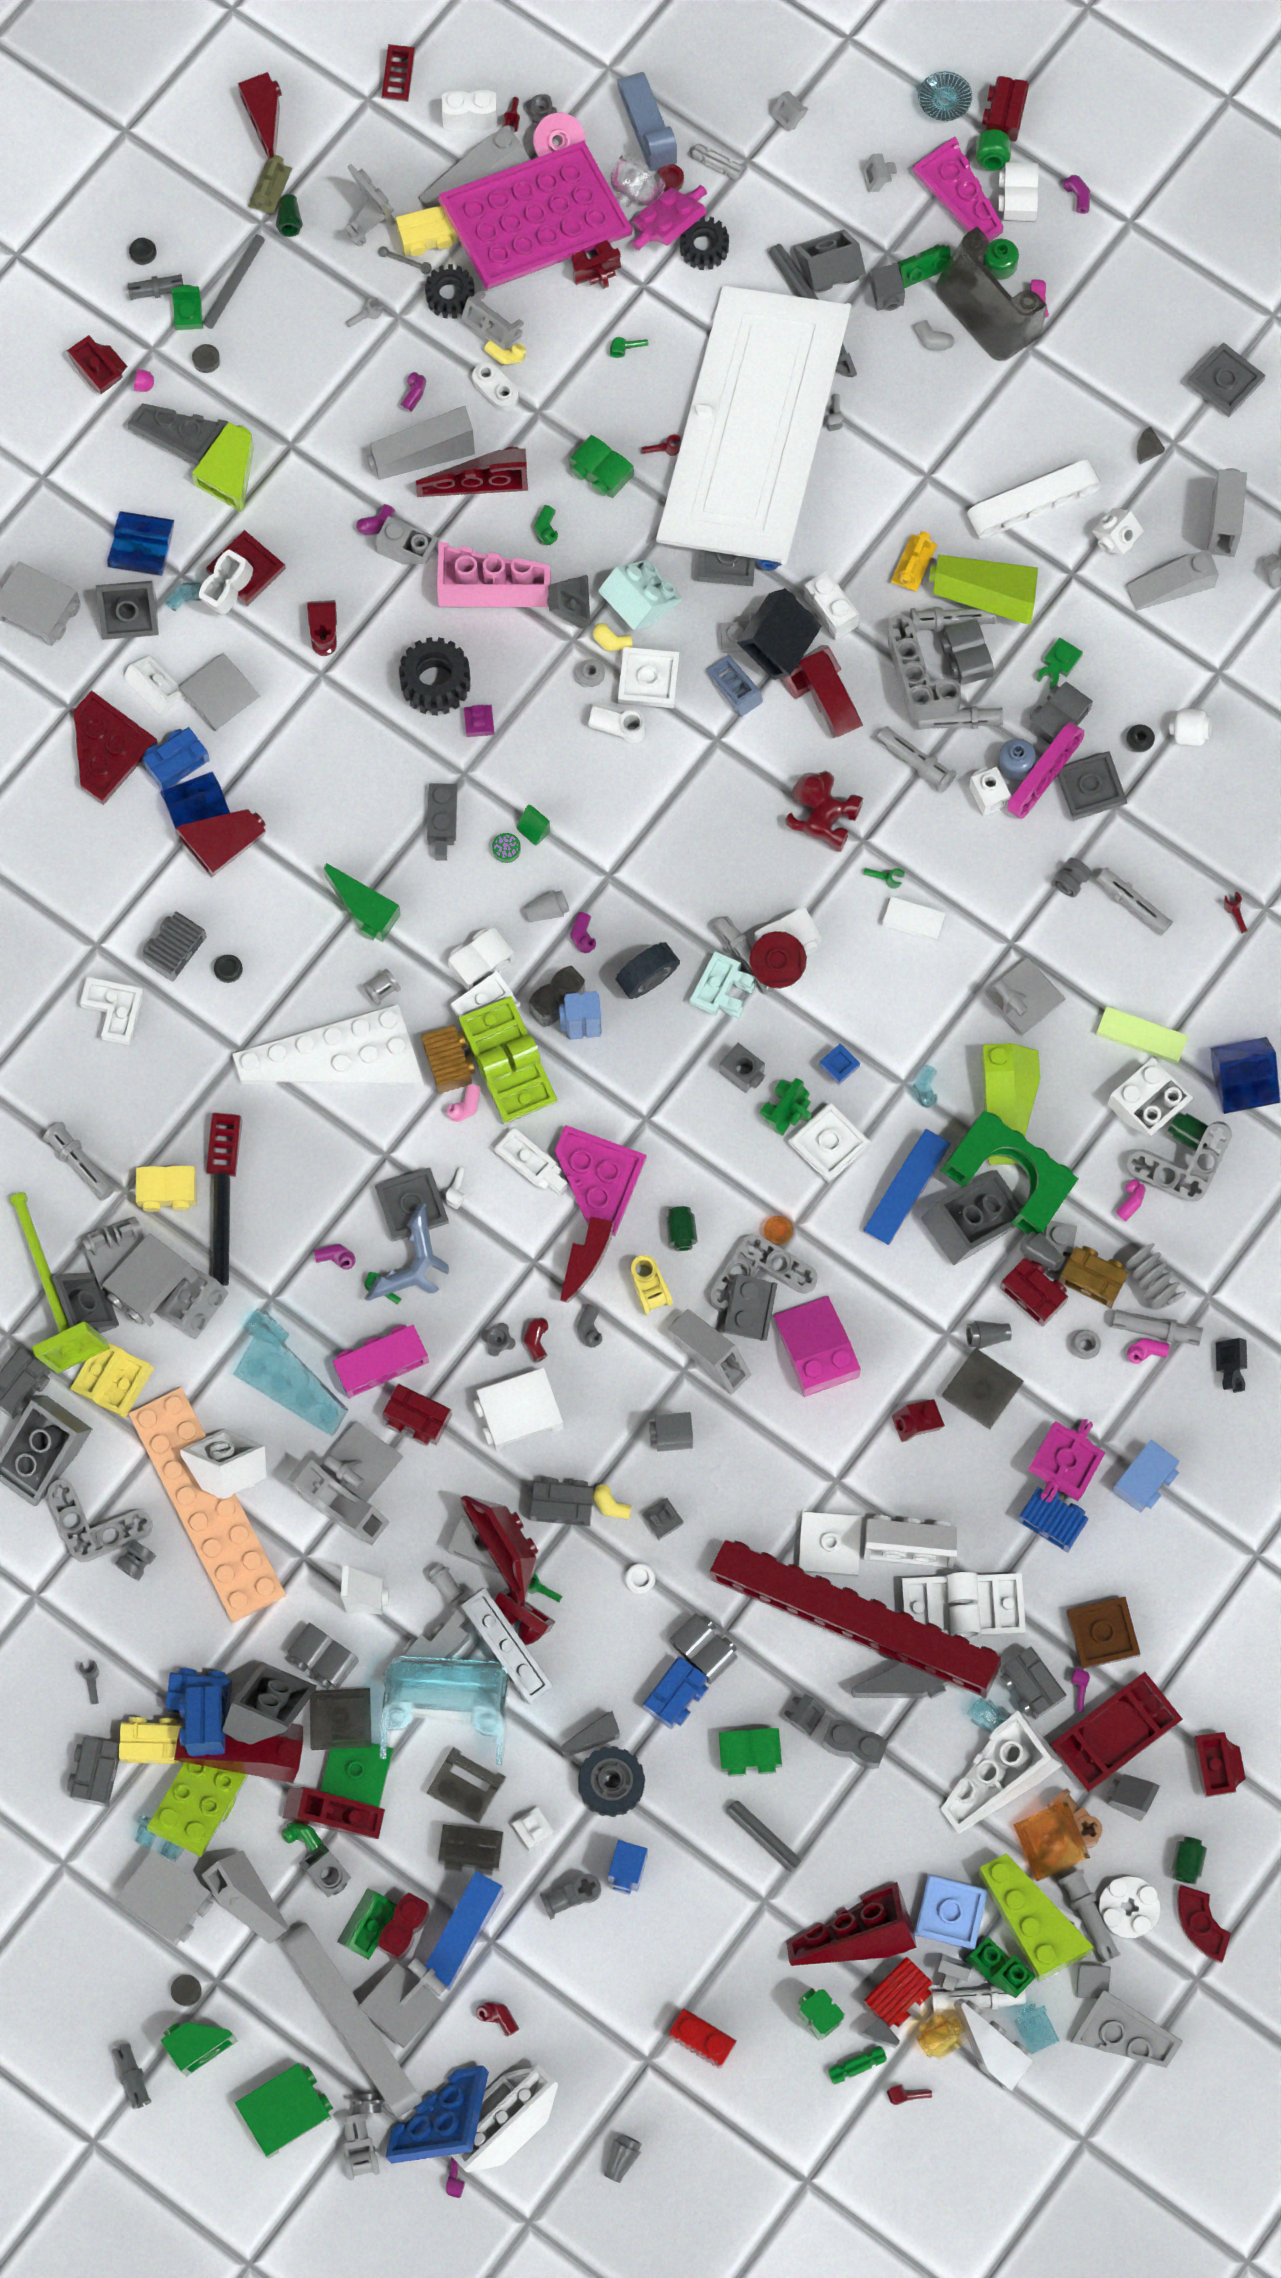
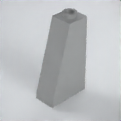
[367,406,475,480]

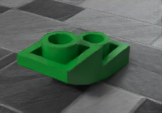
[965,1936,1036,1998]

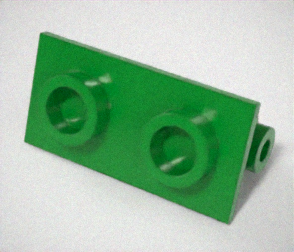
[898,244,953,288]

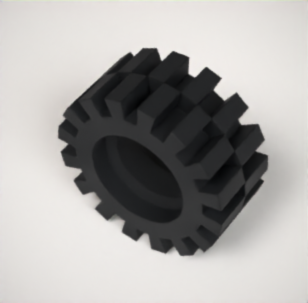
[680,216,729,270]
[425,264,475,319]

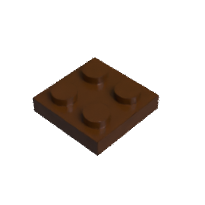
[1066,1597,1141,1670]

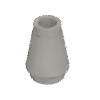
[525,890,570,922]

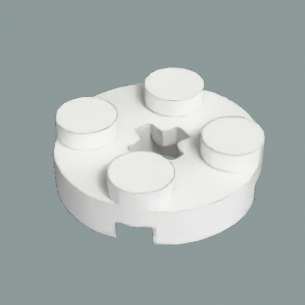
[1098,1876,1160,1939]

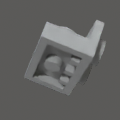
[158,1267,228,1339]

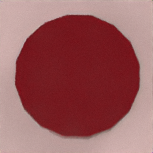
[749,931,807,989]

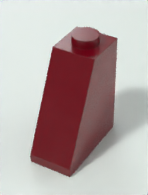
[175,809,266,878]

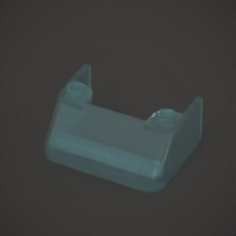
[380,1656,508,1766]

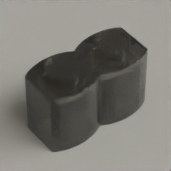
[529,965,586,1027]

